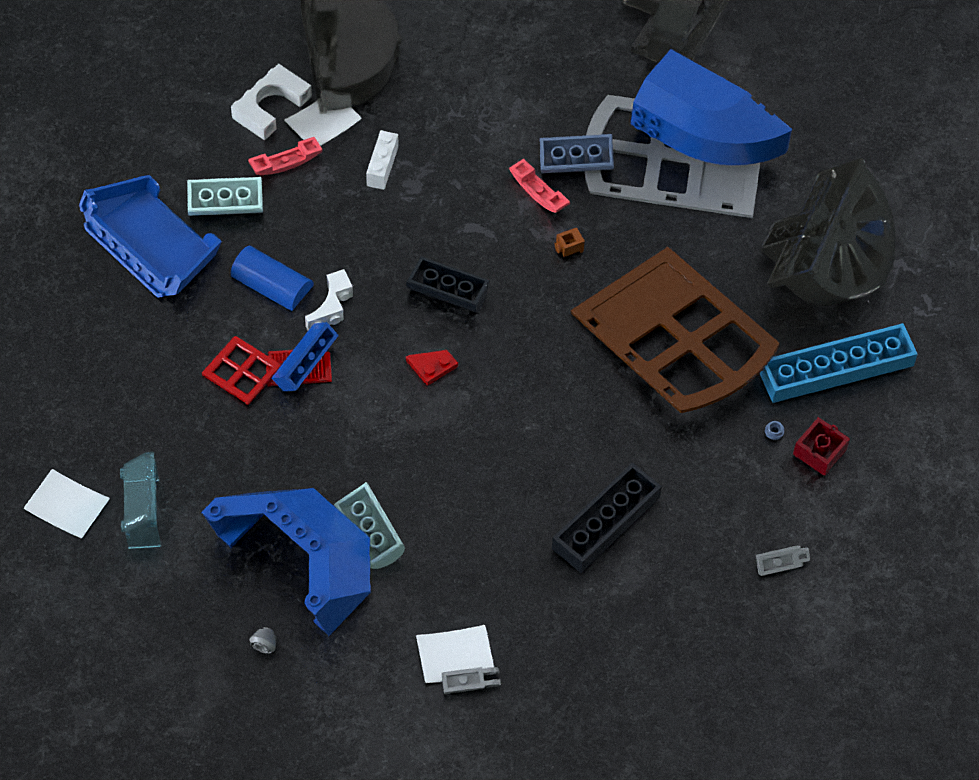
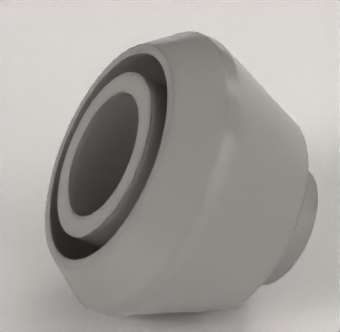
[250,627,276,653]

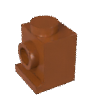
[554,227,585,257]

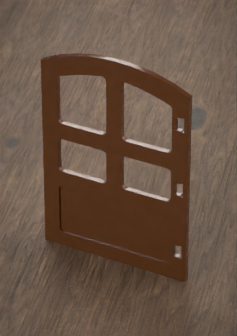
[571,247,780,413]

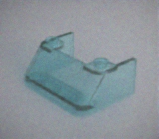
[120,452,161,549]

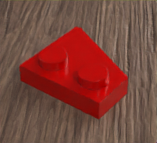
[406,350,458,386]

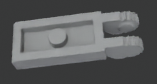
[441,667,501,694]

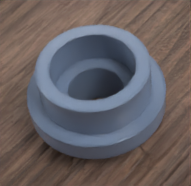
[765,421,784,440]

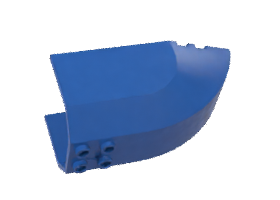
[631,49,792,165]

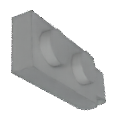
[756,546,810,576]

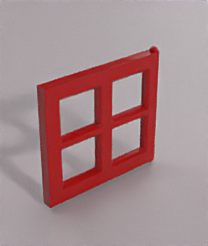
[202,336,282,405]

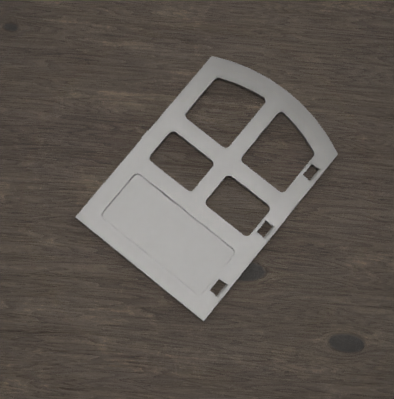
[584,95,760,218]

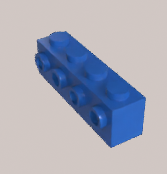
[272,322,339,391]

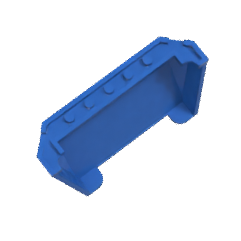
[79,175,222,298]

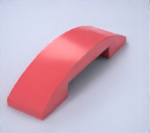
[248,136,322,175]
[510,159,570,213]

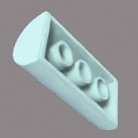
[187,177,263,216]
[334,482,405,569]

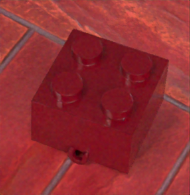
[793,417,850,476]

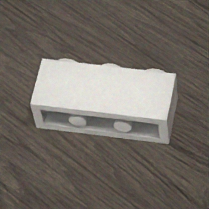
[366,131,398,190]

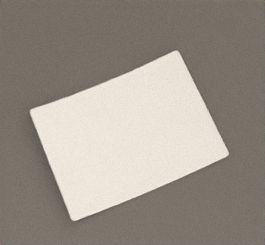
[284,90,361,145]
[24,469,109,538]
[416,625,494,683]

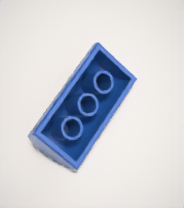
[231,246,314,311]

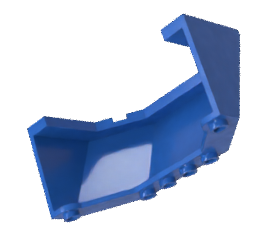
[201,488,371,636]

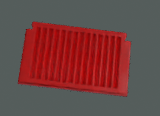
[266,350,332,386]

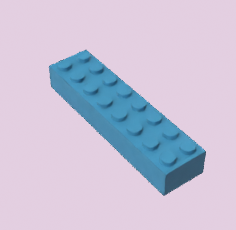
[760,323,918,403]

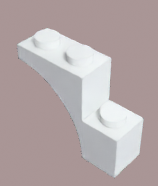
[305,269,353,330]

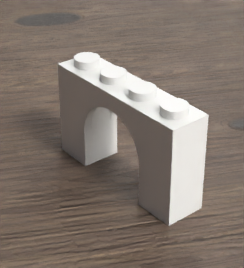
[231,64,312,140]

